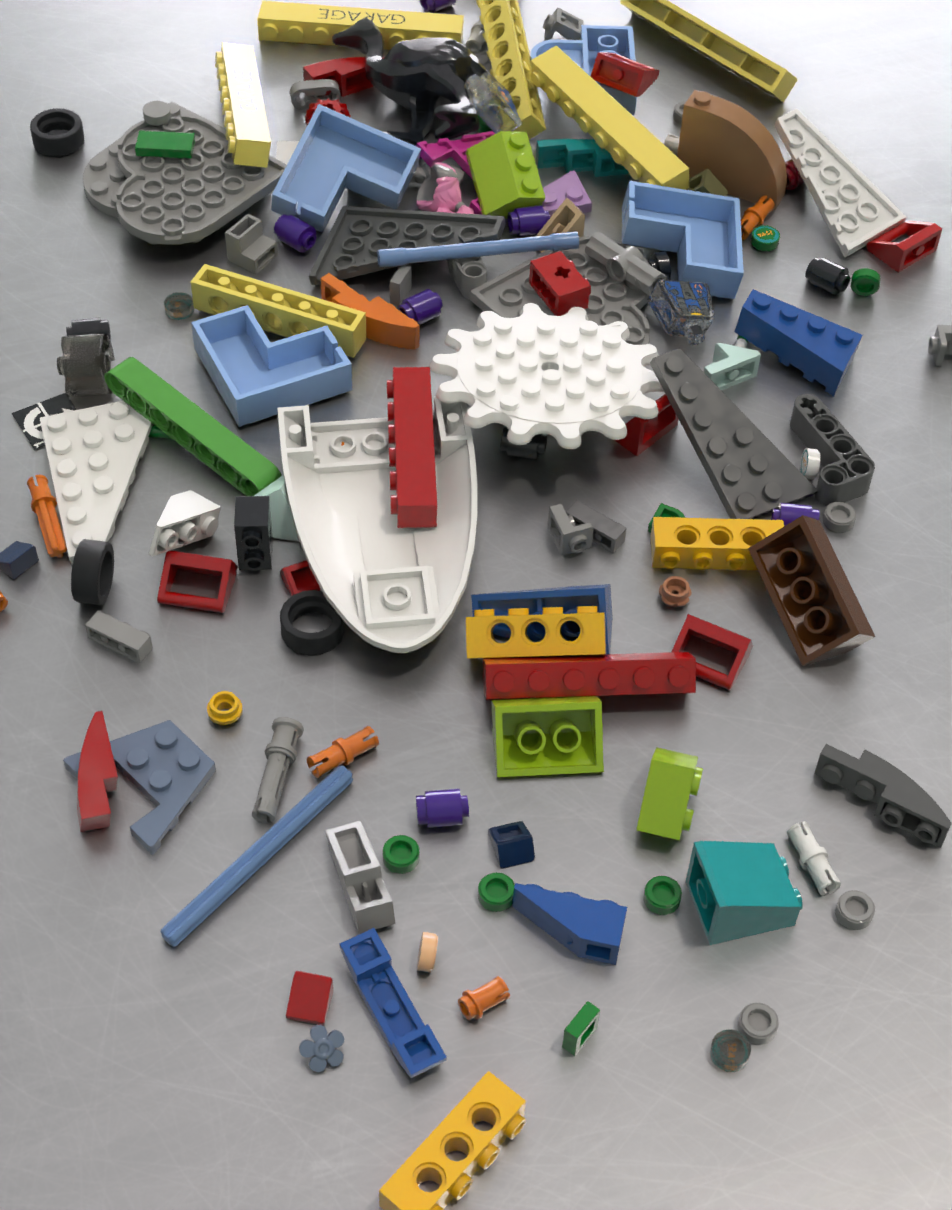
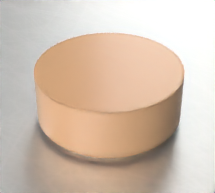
[417,932,438,972]

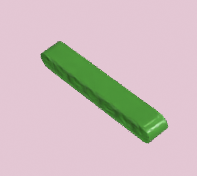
[104,357,282,496]

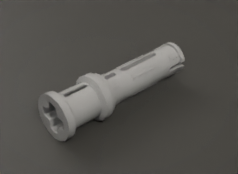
[252,717,304,823]

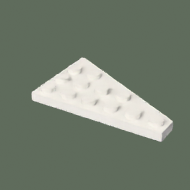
[40,401,154,566]

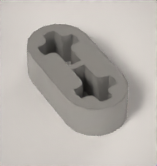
[290,79,341,109]

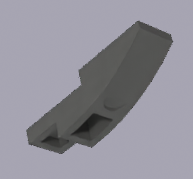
[814,744,952,848]

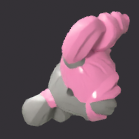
[410,162,474,214]

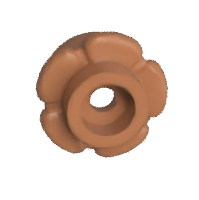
[659,576,692,607]

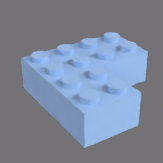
[271,104,421,233]
[622,181,744,299]
[191,305,352,427]

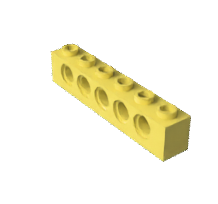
[191,264,366,358]

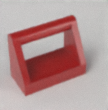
[590,52,659,97]
[866,221,942,273]
[614,394,678,456]
[157,550,238,613]
[671,614,753,690]

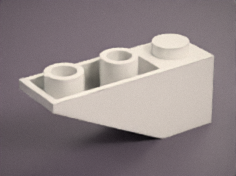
[149,490,221,557]

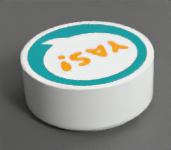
[800,448,820,480]

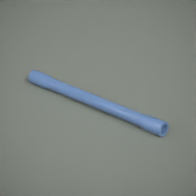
[377,231,579,267]

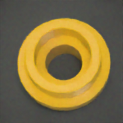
[207,691,243,725]

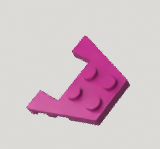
[416,131,495,215]

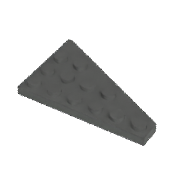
[309,206,506,285]

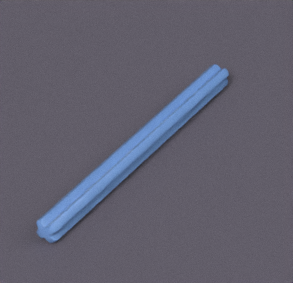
[161,765,353,946]

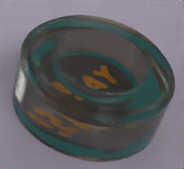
[164,292,194,320]
[710,1029,751,1072]

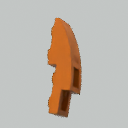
[321,273,420,350]

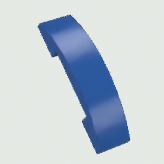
[339,928,447,1078]

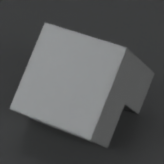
[225,214,278,274]

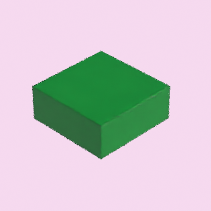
[562,1001,600,1056]

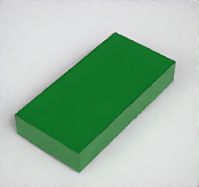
[135,131,195,159]

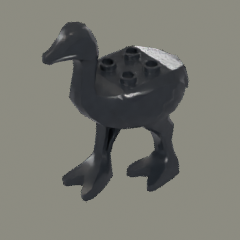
[332,18,493,160]

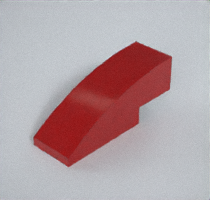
[303,57,385,97]
[77,711,118,832]

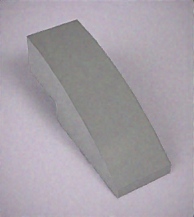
[325,821,395,934]

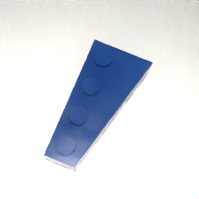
[734,289,863,397]

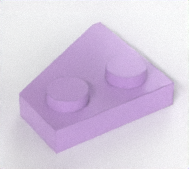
[542,170,592,218]

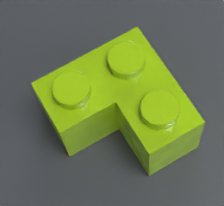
[636,747,703,840]

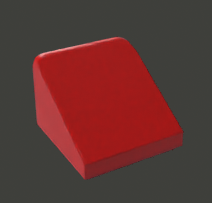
[279,560,321,596]
[286,971,334,1026]

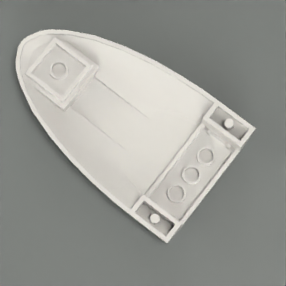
[277,396,477,653]

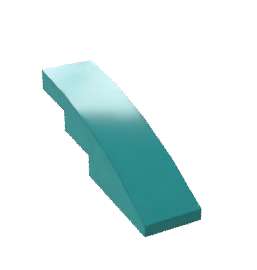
[535,139,629,177]

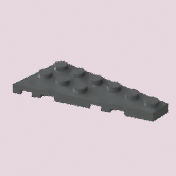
[650,348,818,519]

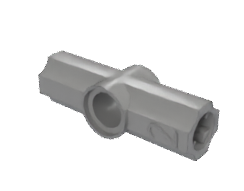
[585,232,666,297]

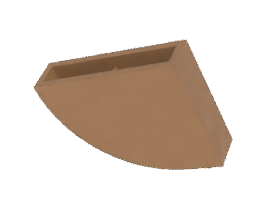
[677,90,787,210]

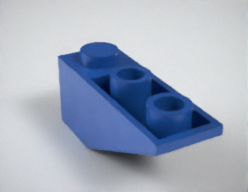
[512,883,627,965]

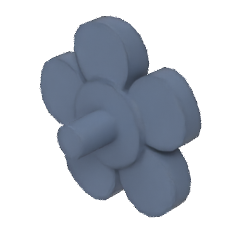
[299,1025,344,1072]

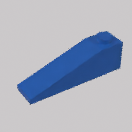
[471,584,613,654]

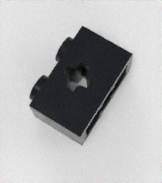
[234,496,273,570]

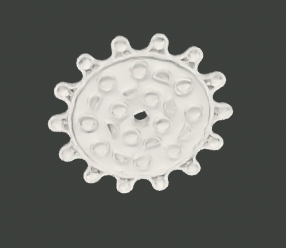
[430,303,664,449]

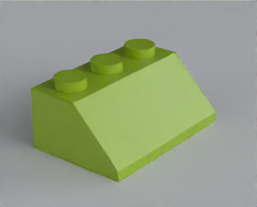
[466,131,545,219]
[491,696,604,777]

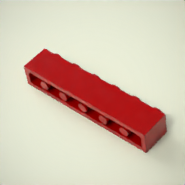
[387,367,437,528]
[483,652,696,699]

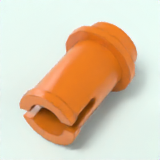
[458,976,510,1020]

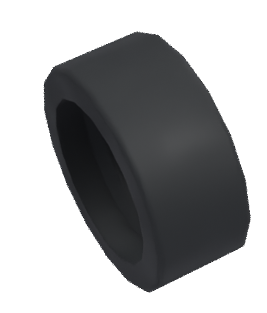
[30,108,85,156]
[71,539,114,605]
[280,590,345,656]

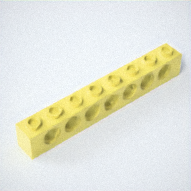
[476,0,546,140]

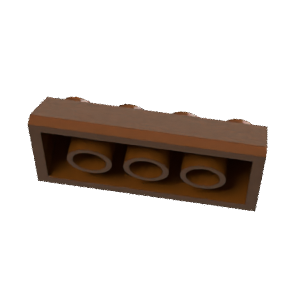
[748,515,875,666]

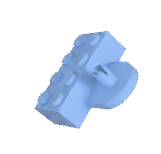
[530,25,637,115]

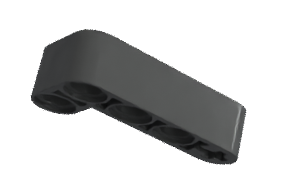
[790,394,875,506]

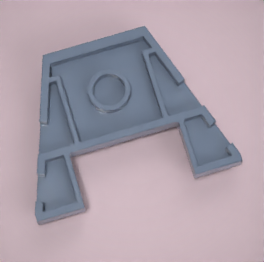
[63,720,216,855]

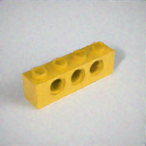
[650,517,784,571]
[466,606,606,658]
[379,1071,526,1210]

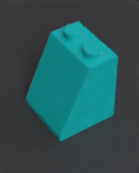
[685,841,803,945]

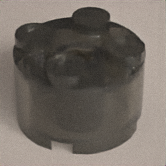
[57,333,115,398]

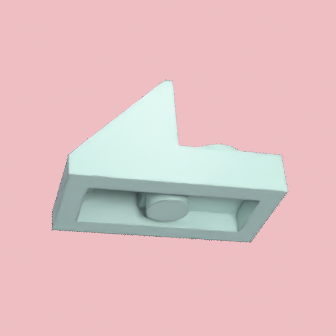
[704,343,761,390]

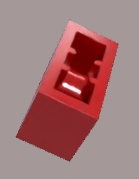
[529,251,591,316]

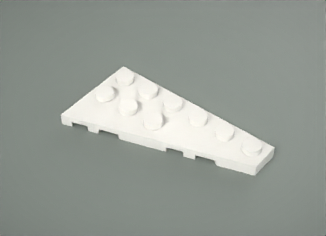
[774,108,907,258]

